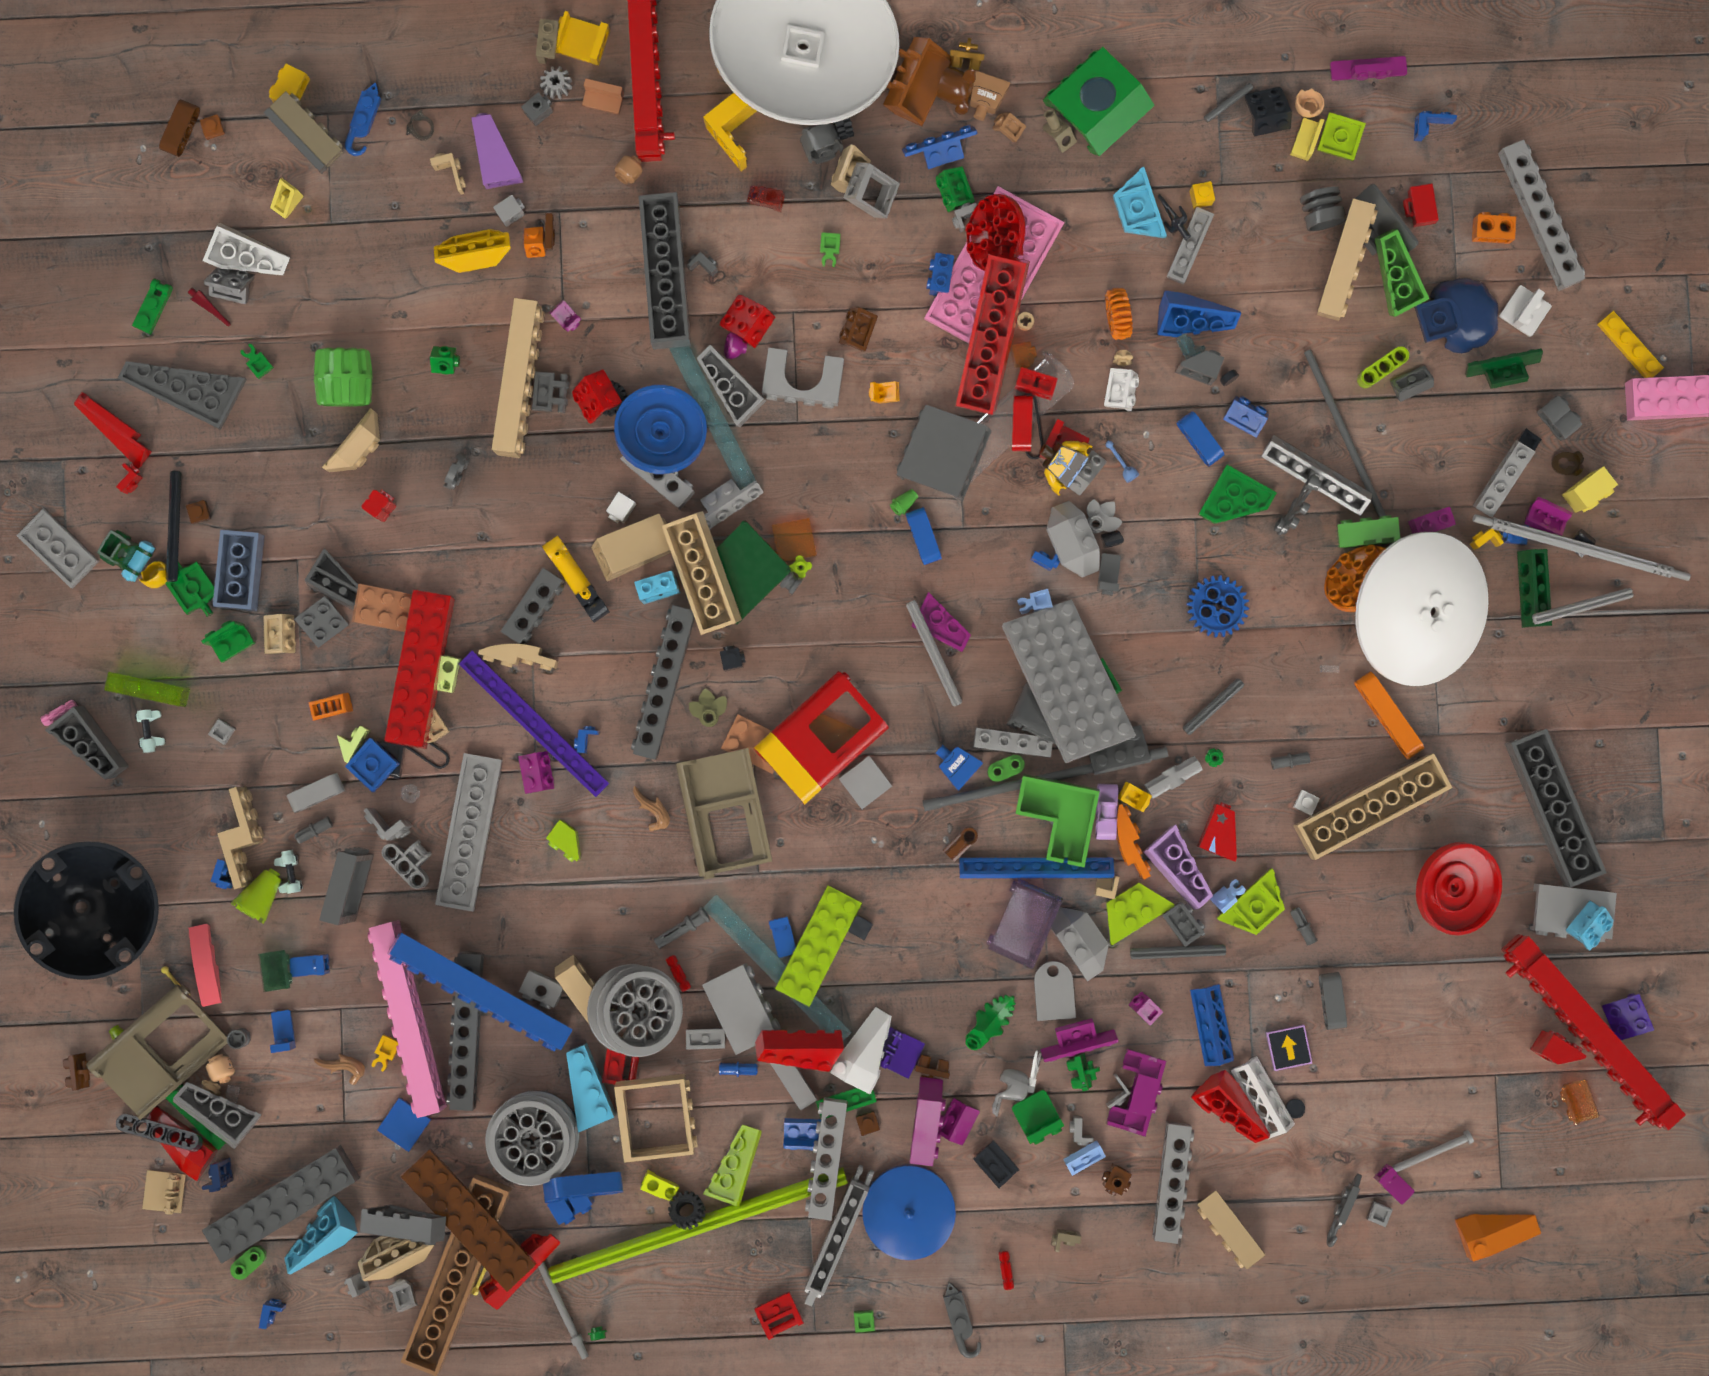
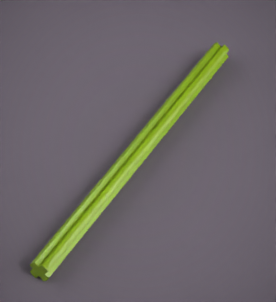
[548,1167,848,1284]

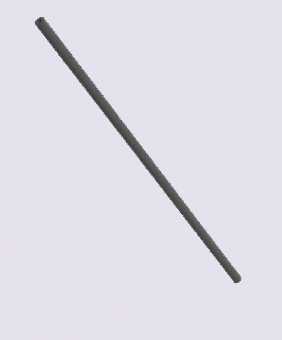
[1304,349,1432,617]

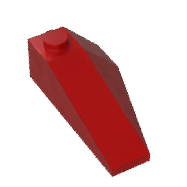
[1191,1070,1270,1143]
[145,1106,218,1181]

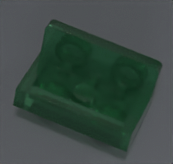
[258,950,292,992]

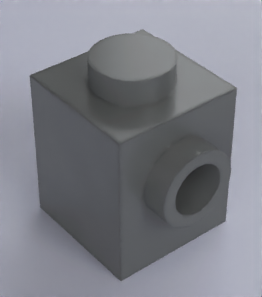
[521,93,553,126]

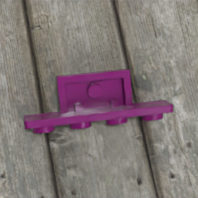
[1330,56,1407,81]
[1040,1018,1119,1062]

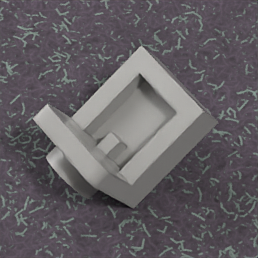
[952,203,977,233]
[1069,1116,1094,1145]
[388,1279,418,1312]

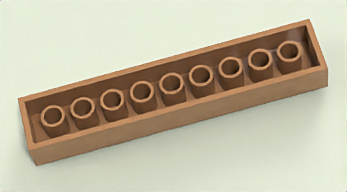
[401,1174,512,1376]

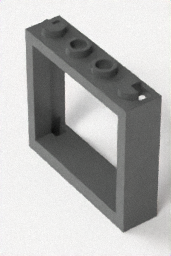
[319,847,374,925]

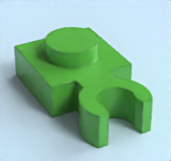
[820,233,840,267]

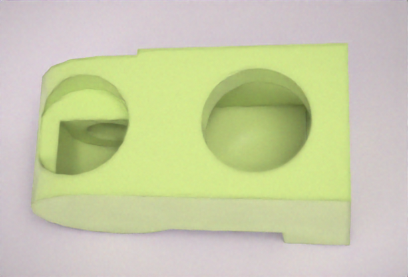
[437,655,462,693]

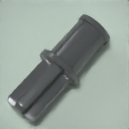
[1271,752,1310,770]
[294,816,333,843]
[1290,907,1318,946]

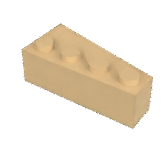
[555,954,620,1024]
[1197,1191,1265,1269]

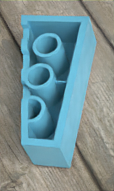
[566,1043,616,1133]

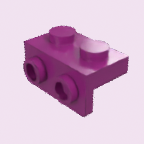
[1524,497,1573,536]
[518,751,554,794]

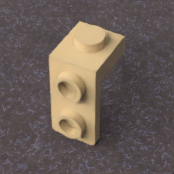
[430,153,466,195]

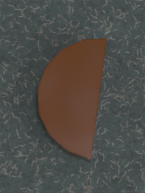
[545,213,555,250]

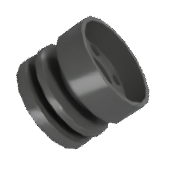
[1300,187,1347,231]

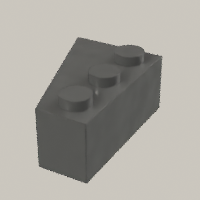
[304,548,358,611]

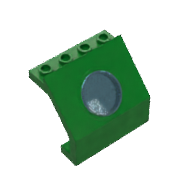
[1043,47,1155,156]

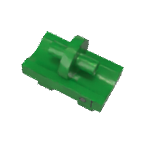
[1066,1053,1100,1091]

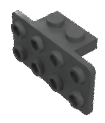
[1351,184,1419,256]

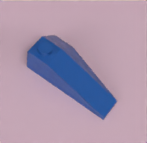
[1157,290,1241,337]

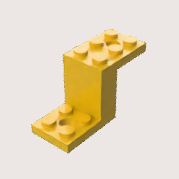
[703,69,757,171]

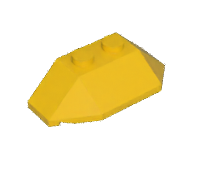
[434,229,511,273]

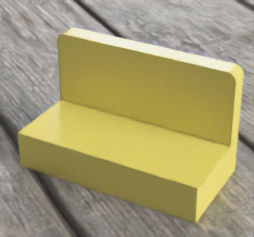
[1290,118,1324,161]

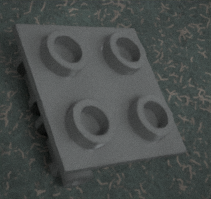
[294,596,349,648]

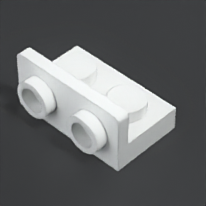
[1104,368,1139,411]

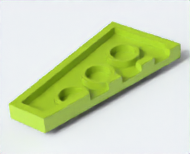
[703,1125,762,1206]

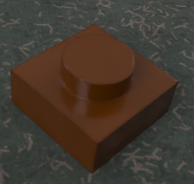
[186,500,211,524]
[856,1111,880,1136]

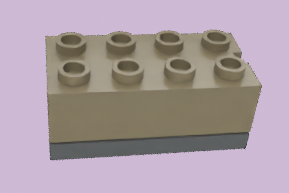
[263,92,344,174]

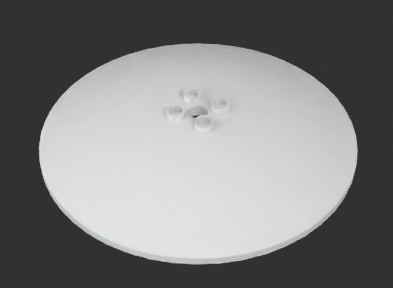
[709,0,899,125]

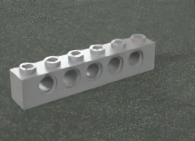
[1261,435,1372,516]
[805,1097,847,1220]
[1152,1121,1194,1244]

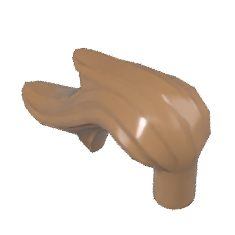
[633,786,670,831]
[314,1054,365,1085]

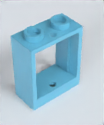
[634,571,681,604]

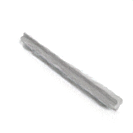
[1532,588,1634,624]
[906,600,962,706]

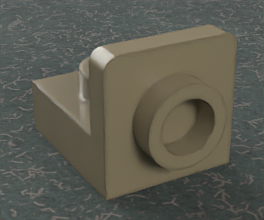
[1051,1229,1081,1252]

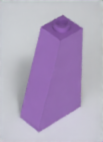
[472,113,523,189]

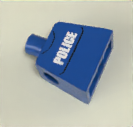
[936,745,983,791]

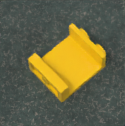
[556,11,610,66]

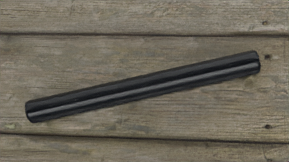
[166,471,182,582]

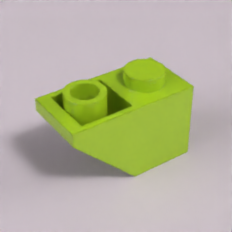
[546,820,581,862]

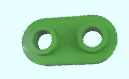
[987,755,1025,782]
[230,1246,266,1280]

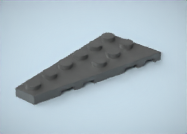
[118,361,247,430]

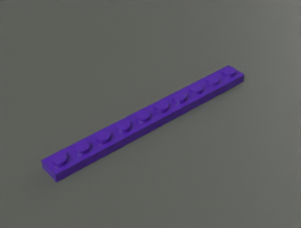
[459,651,610,797]

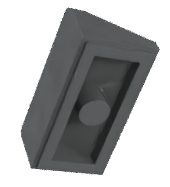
[1390,365,1434,402]

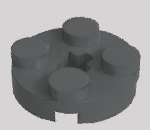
[443,452,470,490]

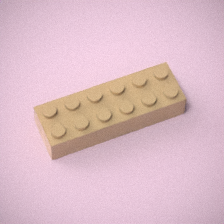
[1317,199,1378,321]
[662,511,742,635]

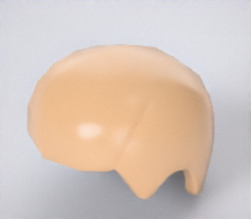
[1295,88,1324,118]

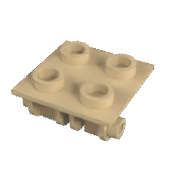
[142,1170,186,1214]

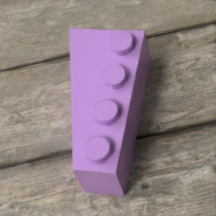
[1143,825,1213,910]

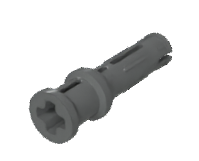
[654,906,710,949]

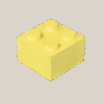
[1562,466,1618,513]

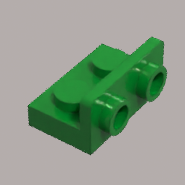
[936,166,975,212]

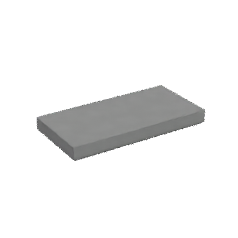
[16,508,99,589]

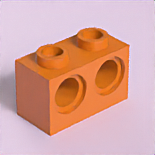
[1472,212,1516,244]

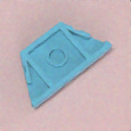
[1113,167,1167,238]

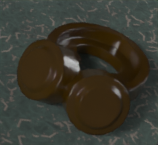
[1551,451,1584,476]

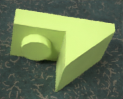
[337,726,370,763]

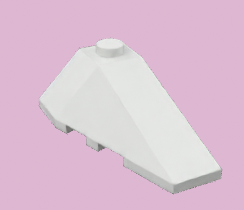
[830,1007,892,1094]

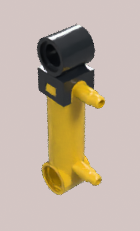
[542,535,610,623]

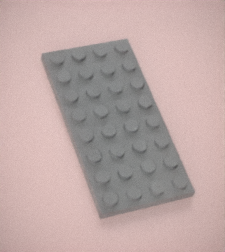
[1002,599,1136,763]

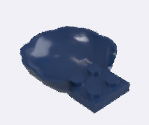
[1414,278,1499,354]

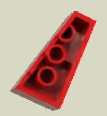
[755,1030,844,1072]

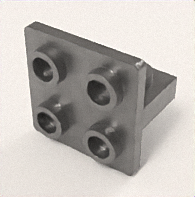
[204,267,254,304]

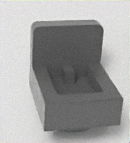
[687,252,718,277]

